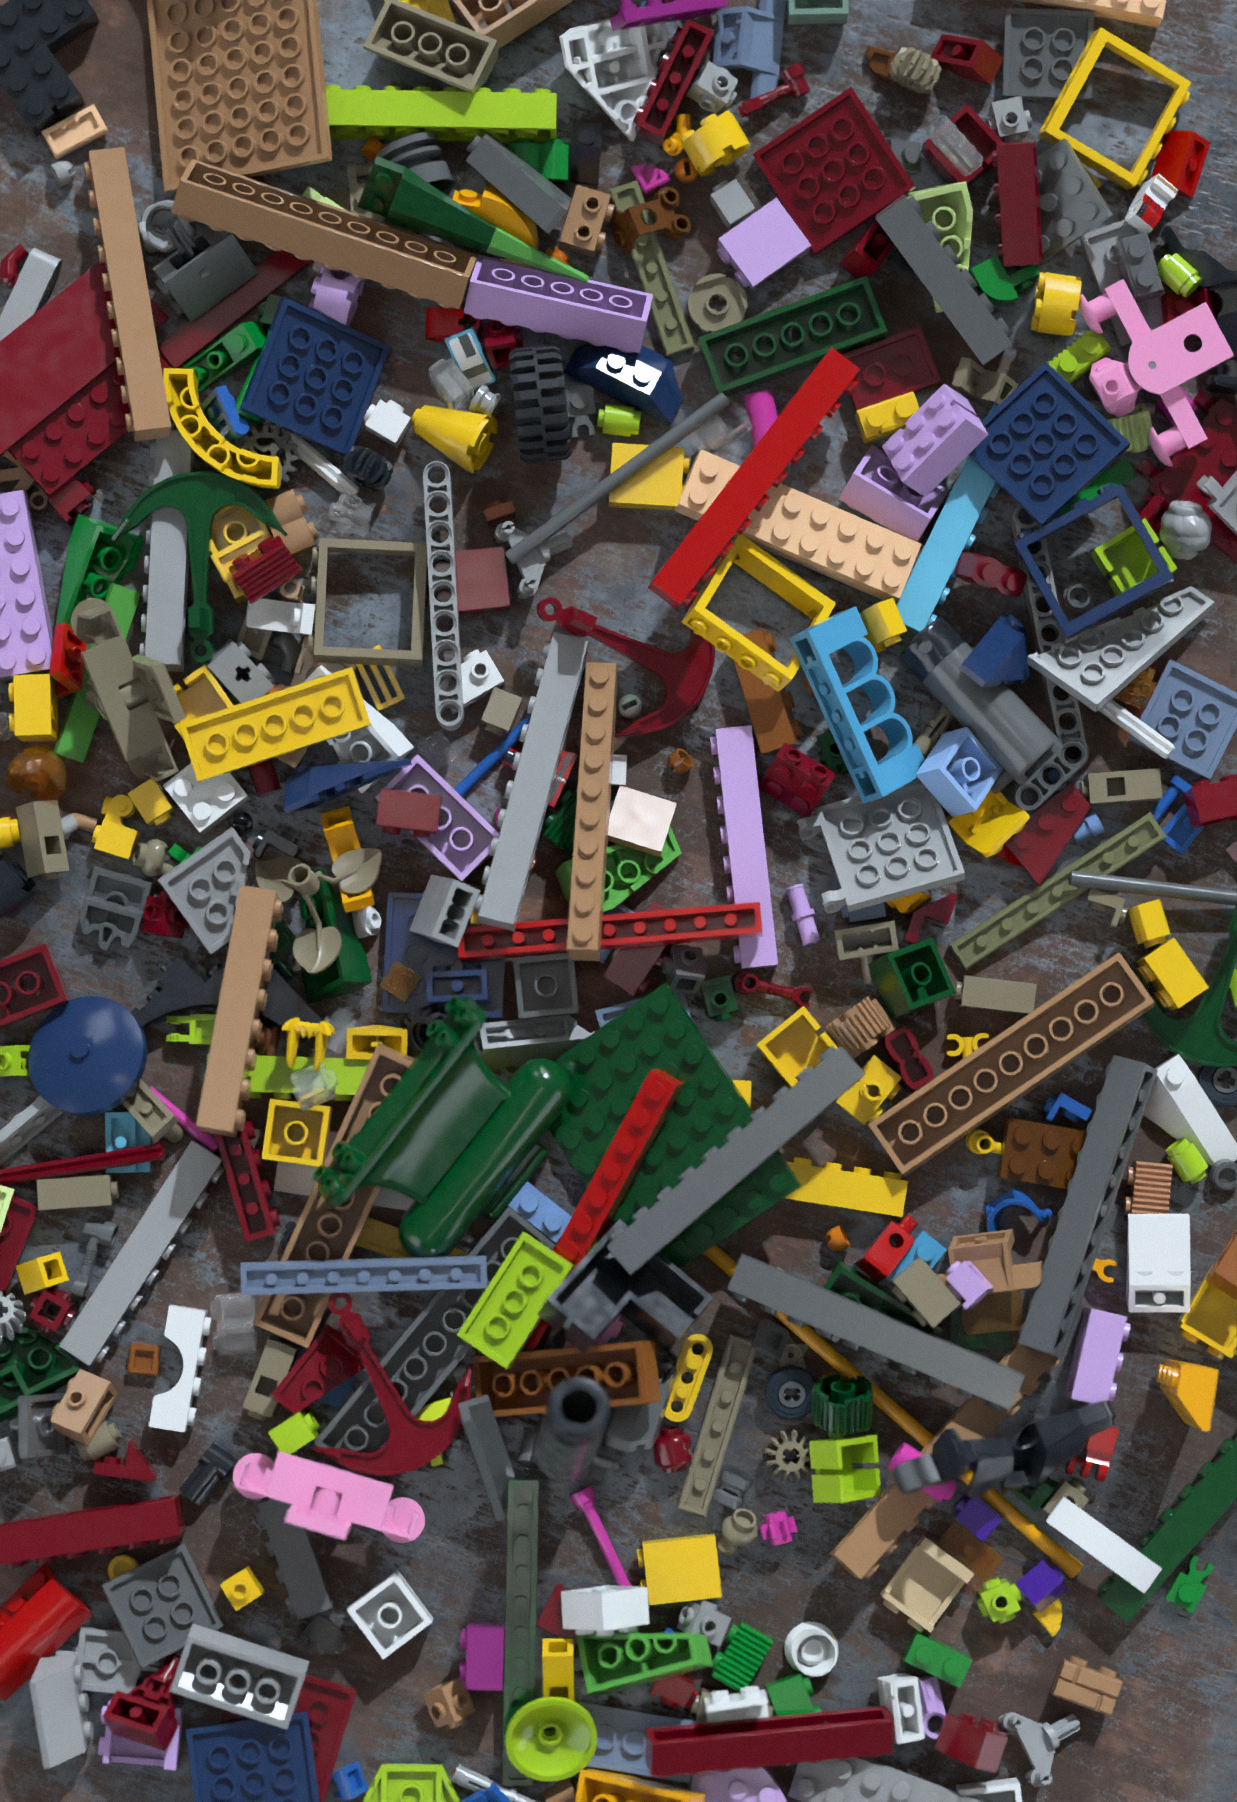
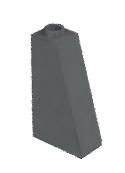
[466,131,571,234]

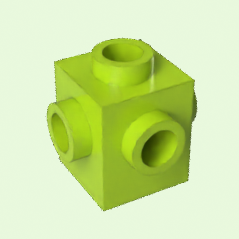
[976,1577,1023,1624]

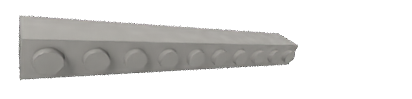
[474,632,589,931]

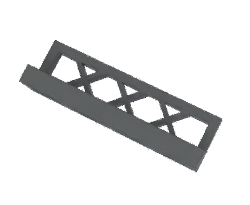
[458,1394,516,1522]

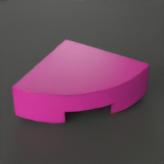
[631,164,671,196]

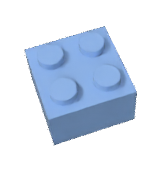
[916,727,1003,817]

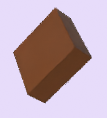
[127,1342,162,1376]

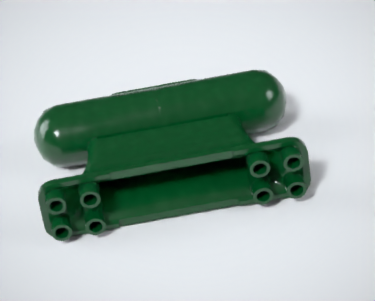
[313,995,572,1258]

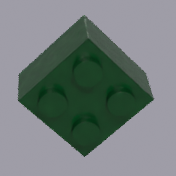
[868,937,956,1020]

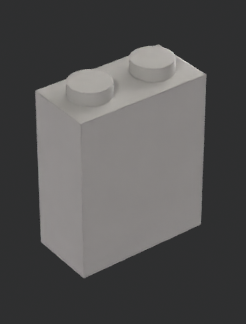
[409,875,480,947]

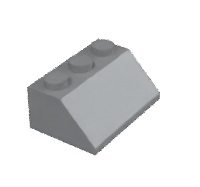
[29,1654,94,1769]

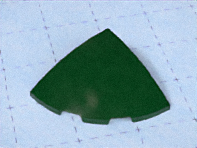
[0,1327,80,1423]

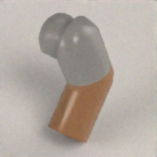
[61,813,99,841]

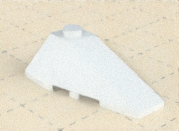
[303,665,414,793]
[1143,1054,1237,1166]

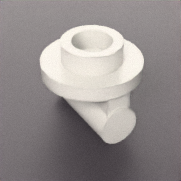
[351,906,381,939]

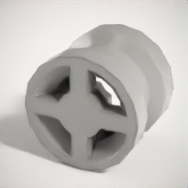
[469,384,504,417]

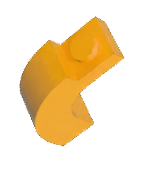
[452,184,538,267]
[320,806,375,913]

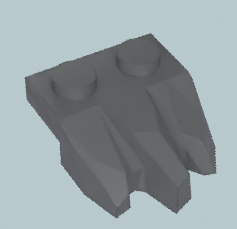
[79,865,154,951]

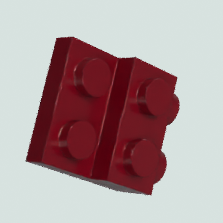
[758,742,836,817]

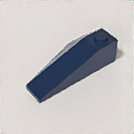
[283,759,412,814]

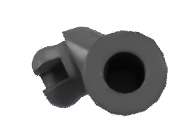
[273,631,301,674]

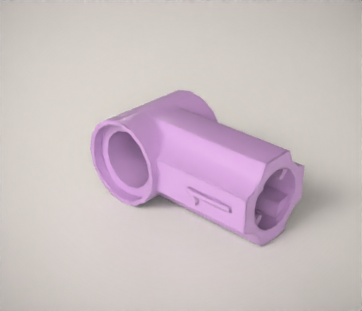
[918,1675,946,1739]

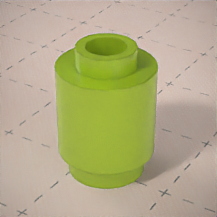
[1157,253,1202,297]
[597,404,641,437]
[1165,1137,1208,1184]

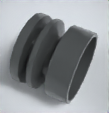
[378,132,453,192]

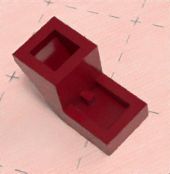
[902,893,958,945]

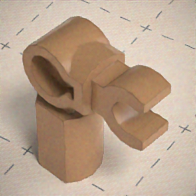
[279,578,306,603]

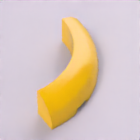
[163,368,282,489]

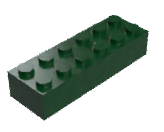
[697,276,887,397]

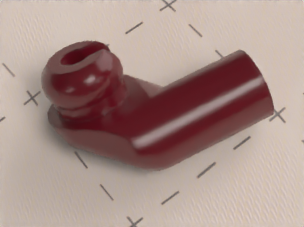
[0,244,29,289]

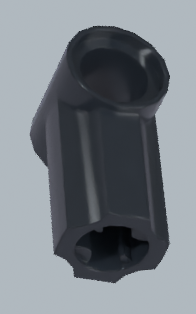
[179,1441,238,1505]

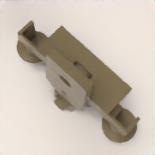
[71,598,186,782]

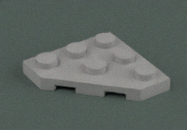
[158,827,250,954]

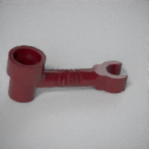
[737,62,811,118]
[731,971,813,1007]

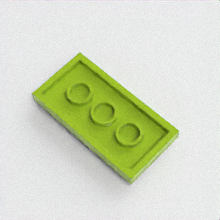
[457,1232,575,1369]

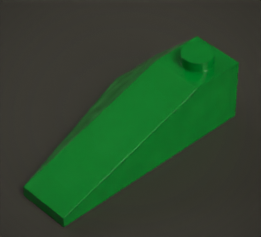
[56,514,145,627]

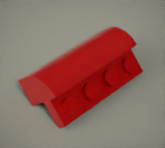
[0,1563,92,1701]

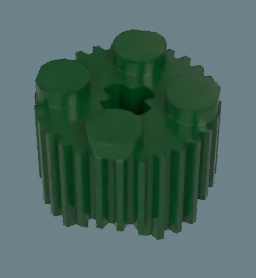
[811,1371,873,1439]

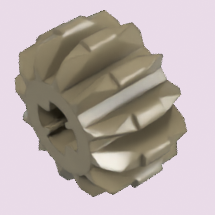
[889,47,942,94]
[765,1429,811,1482]

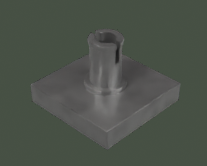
[9,1393,69,1458]

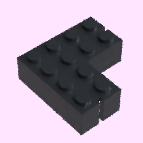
[0,0,100,137]
[537,1219,714,1354]

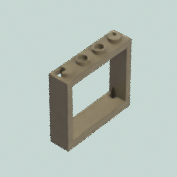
[308,538,427,667]

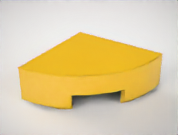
[1032,1598,1063,1637]

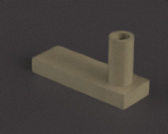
[122,1079,184,1143]

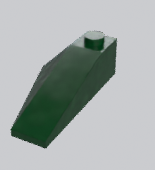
[300,869,372,1003]

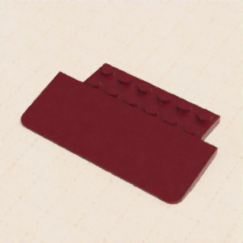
[0,262,171,497]

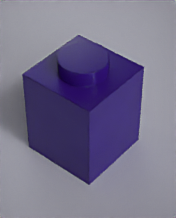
[953,1494,1002,1542]
[1015,1560,1068,1613]

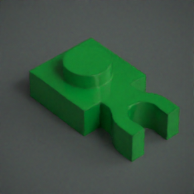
[1164,1554,1214,1613]

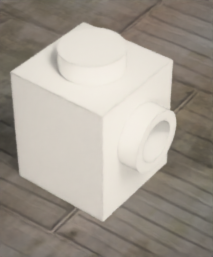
[364,400,411,448]

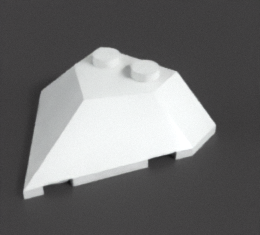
[560,17,668,141]

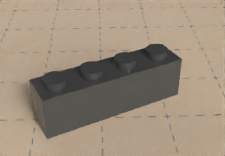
[255,1498,334,1620]

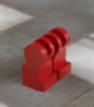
[1054,1413,1119,1482]

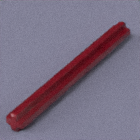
[0,1143,165,1186]

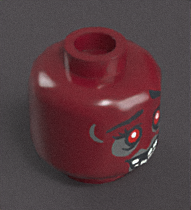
[652,1426,693,1473]

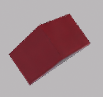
[536,1581,578,1645]

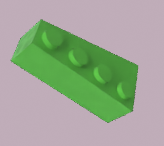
[575,1633,713,1695]

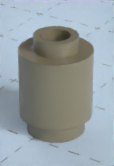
[74,1420,122,1462]

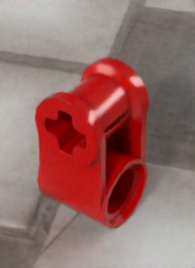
[425,307,483,342]

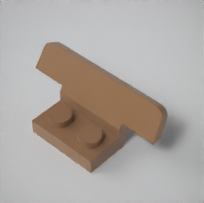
[936,1229,1042,1298]

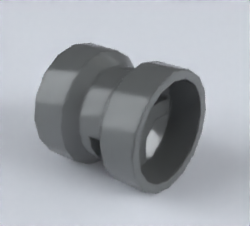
[712,1470,752,1510]

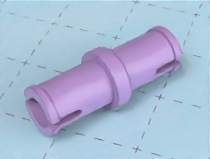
[785,883,822,947]

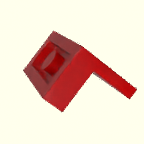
[1151,130,1210,198]

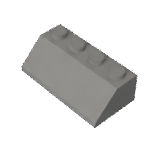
[170,1624,309,1729]

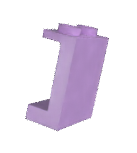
[716,198,811,292]
[98,1698,184,1770]

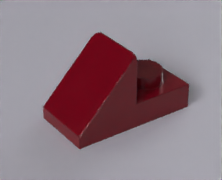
[1161,288,1218,325]
[93,1440,158,1482]

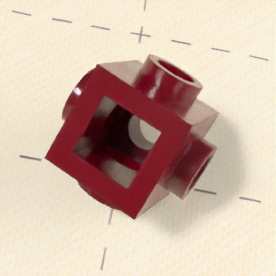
[479,320,524,369]
[141,892,187,939]
[29,1287,76,1333]

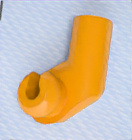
[663,114,691,156]

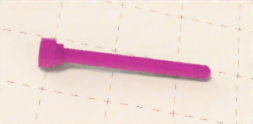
[569,1485,631,1586]

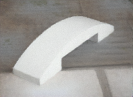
[1045,1496,1162,1594]

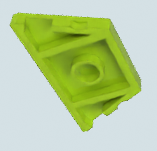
[362,1764,460,1802]

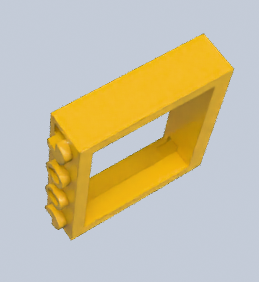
[1037,28,1192,190]
[681,534,836,692]

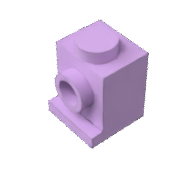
[945,1261,994,1310]

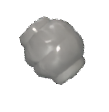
[137,200,197,254]
[1160,500,1212,560]

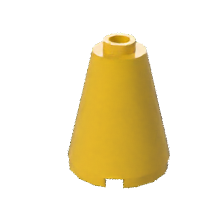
[411,405,498,473]

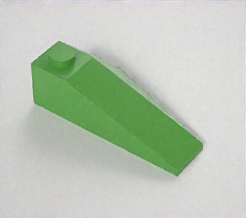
[554,826,682,913]

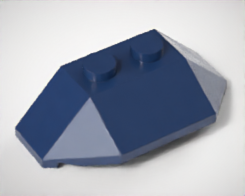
[563,343,683,426]

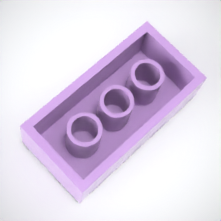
[375,754,500,883]

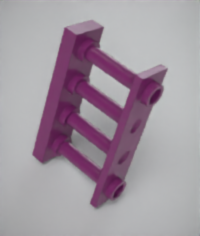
[610,0,728,31]

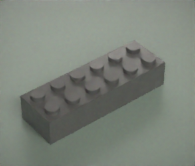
[875,194,1013,365]

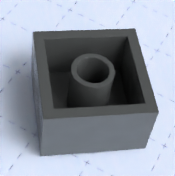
[513,953,579,1019]

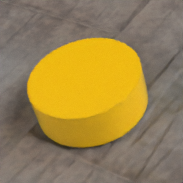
[108,1554,139,1580]

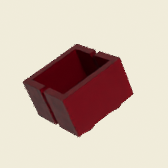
[921,104,1003,188]

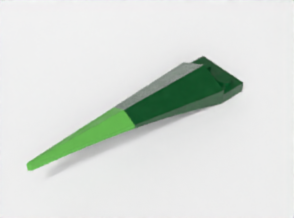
[357,156,589,283]

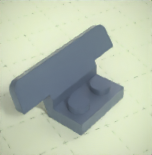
[713,0,786,99]

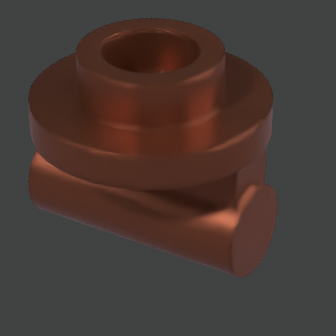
[253,1024,281,1056]

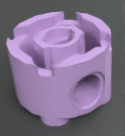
[308,265,365,326]

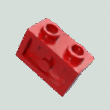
[50,622,87,697]

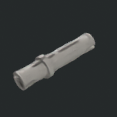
[451,1764,540,1802]

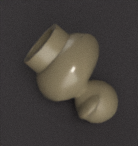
[132,839,179,877]
[717,1508,758,1556]

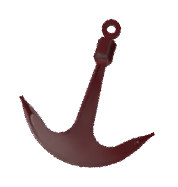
[536,594,715,738]
[313,1292,473,1475]

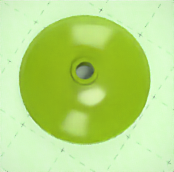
[505,1697,597,1782]

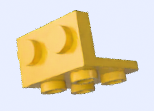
[946,790,1030,858]

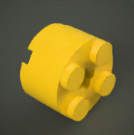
[679,110,751,177]
[1030,272,1082,337]

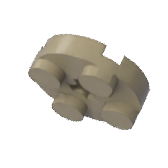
[688,274,748,334]

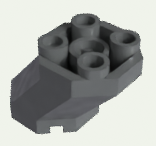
[601,1354,677,1452]

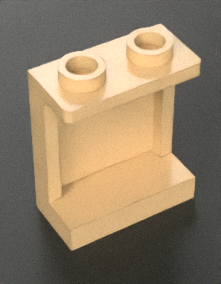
[880,1535,974,1633]

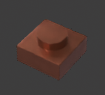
[483,499,516,526]

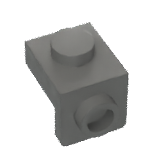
[886,138,921,175]

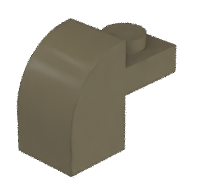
[952,357,1018,408]

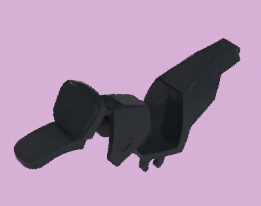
[1160,226,1237,395]
[893,1400,1116,1499]

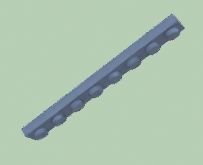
[240,1256,487,1295]

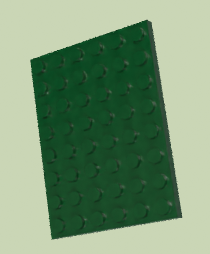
[548,983,802,1269]

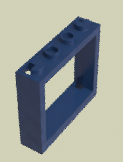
[1014,483,1174,640]

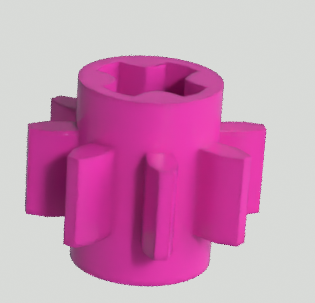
[759,1510,797,1546]

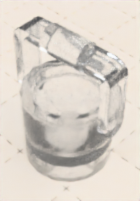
[685,396,752,454]

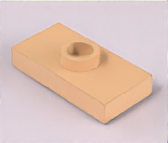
[41,104,109,160]

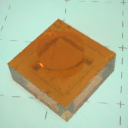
[379,960,421,1002]

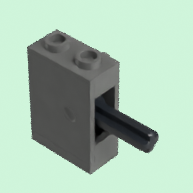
[152,219,258,322]

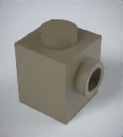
[1040,1479,1089,1515]

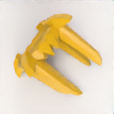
[282,1017,335,1071]

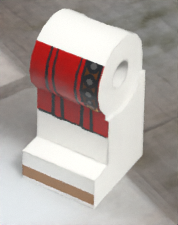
[1125,174,1178,234]

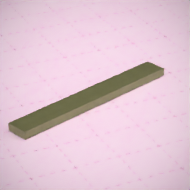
[949,812,1167,970]

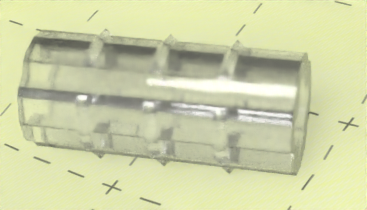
[926,115,983,176]

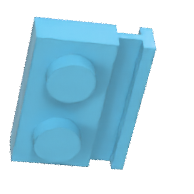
[105,1112,151,1173]

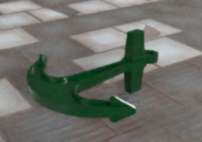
[111,472,288,663]
[1132,906,1237,1067]

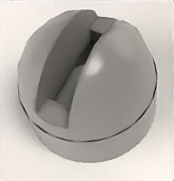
[50,161,75,187]

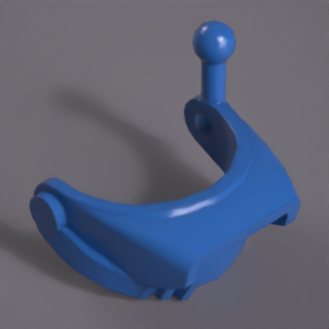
[985,1187,1052,1232]

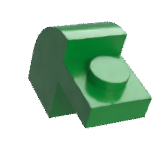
[969,255,1040,307]

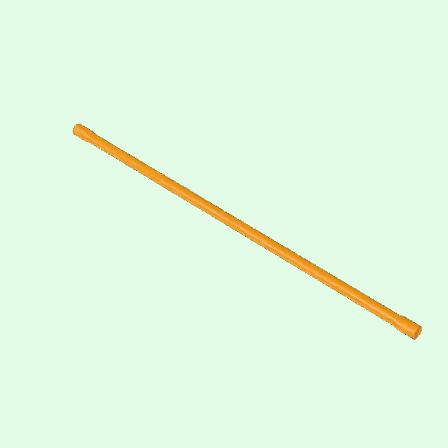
[703,1245,1083,1579]

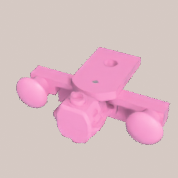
[1079,279,1234,467]
[233,1451,425,1543]

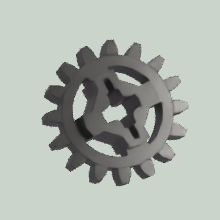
[236,425,300,490]

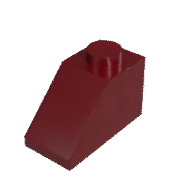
[931,34,1004,85]
[839,218,895,279]

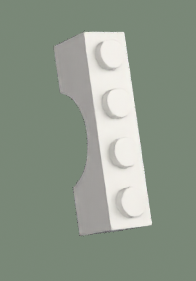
[149,1305,212,1432]

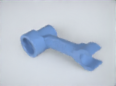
[1047,768,1105,843]

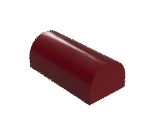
[247,759,282,798]

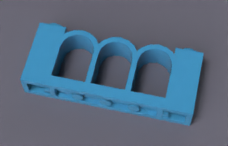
[789,606,925,804]

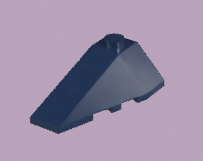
[959,613,1033,687]

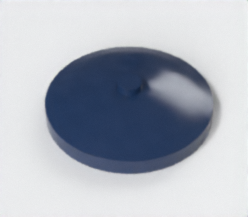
[28,996,147,1116]

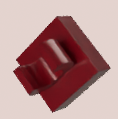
[1135,493,1169,534]

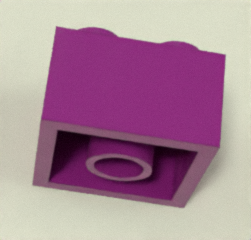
[460,1621,505,1690]

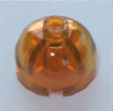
[5,744,67,799]

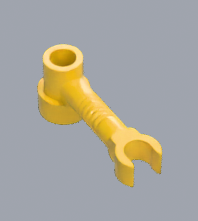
[966,1129,1002,1155]

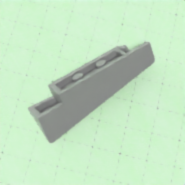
[476,1015,595,1070]

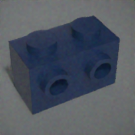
[426,964,489,1004]

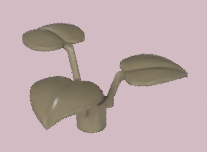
[255,848,382,974]

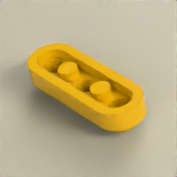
[664,1334,713,1422]

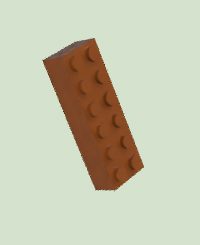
[473,1340,661,1417]

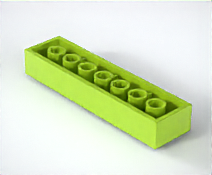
[325,85,557,144]

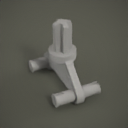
[493,521,573,599]
[998,1712,1080,1787]

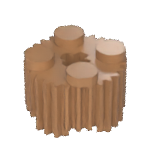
[825,995,896,1059]

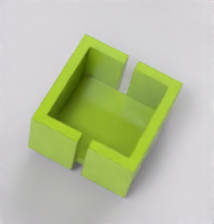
[1090,518,1177,596]
[809,1435,881,1503]

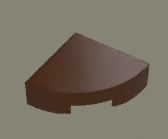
[866,45,897,83]

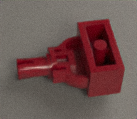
[102,1653,181,1751]

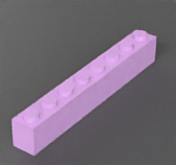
[710,725,778,970]

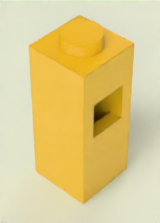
[542,1638,575,1702]

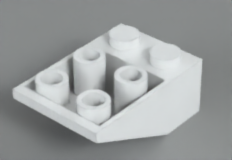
[1126,1214,1191,1312]

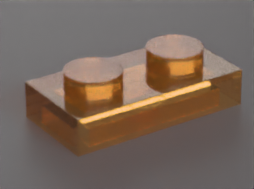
[936,1520,1004,1582]

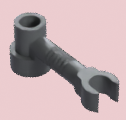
[71,1219,119,1298]

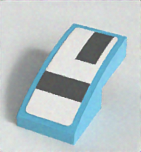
[444,327,498,392]

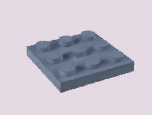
[1129,659,1237,780]

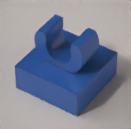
[330,1761,368,1802]

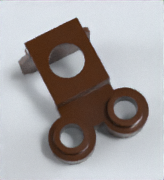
[610,187,691,255]

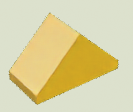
[346,1025,408,1060]

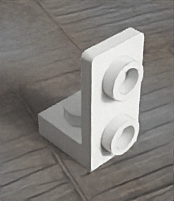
[245,598,315,635]

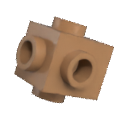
[422,1677,476,1729]

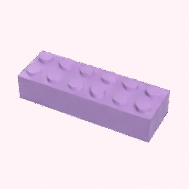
[464,254,653,353]
[0,490,54,681]

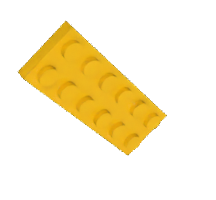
[179,667,372,782]

